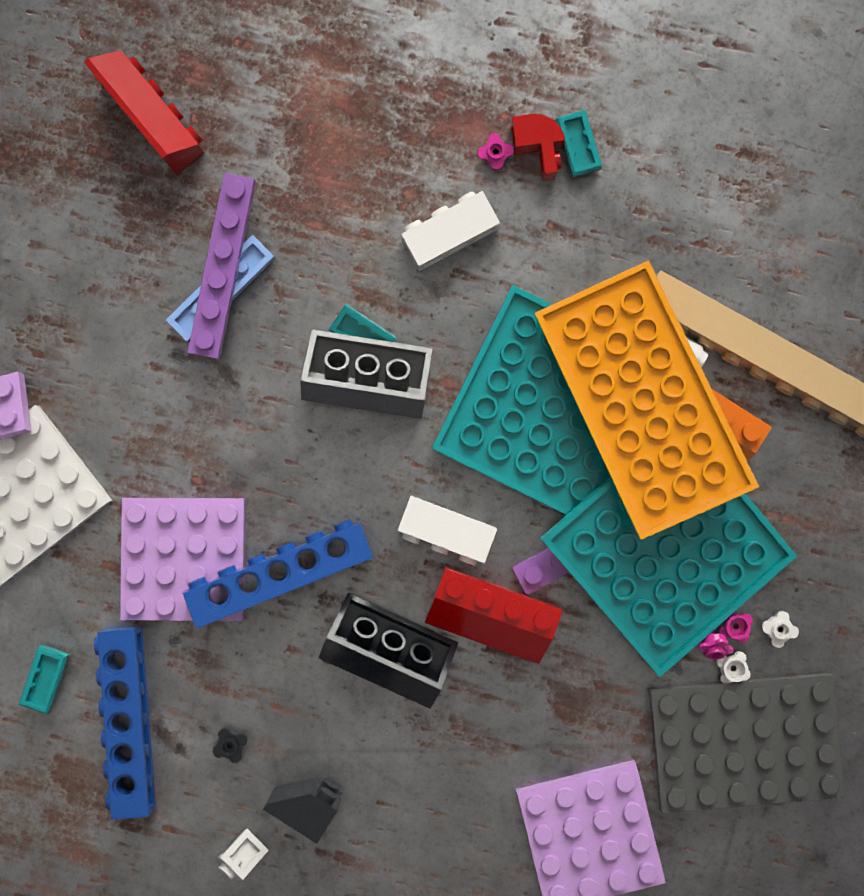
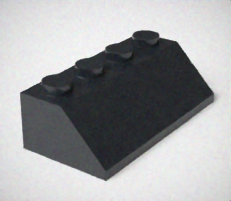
[318,593,458,709]

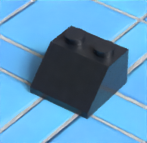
[263,777,343,844]

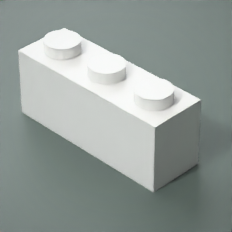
[401,191,500,272]
[397,495,497,566]

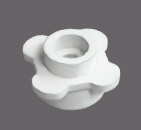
[762,611,799,648]
[716,651,750,684]

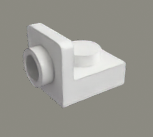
[217,829,269,881]

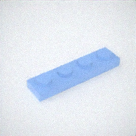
[166,235,276,342]

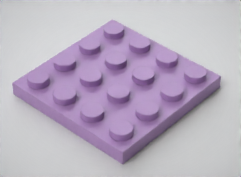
[120,498,246,621]
[516,760,666,896]

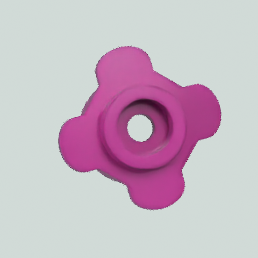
[478,133,514,170]
[719,612,753,643]
[698,633,734,660]

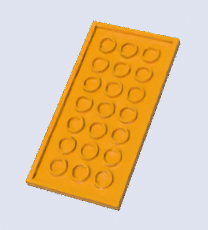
[535,260,759,540]

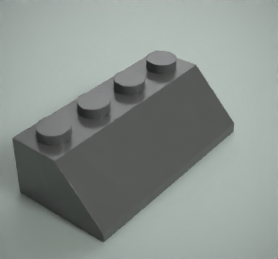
[300,329,433,419]

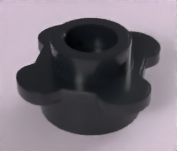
[213,728,248,763]

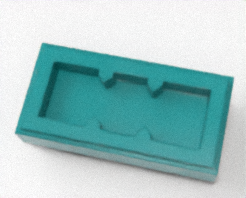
[555,109,603,178]
[328,303,396,342]
[18,645,71,714]

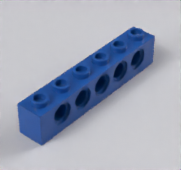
[182,519,373,629]
[94,625,156,820]

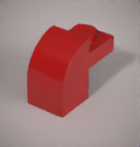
[510,114,565,182]

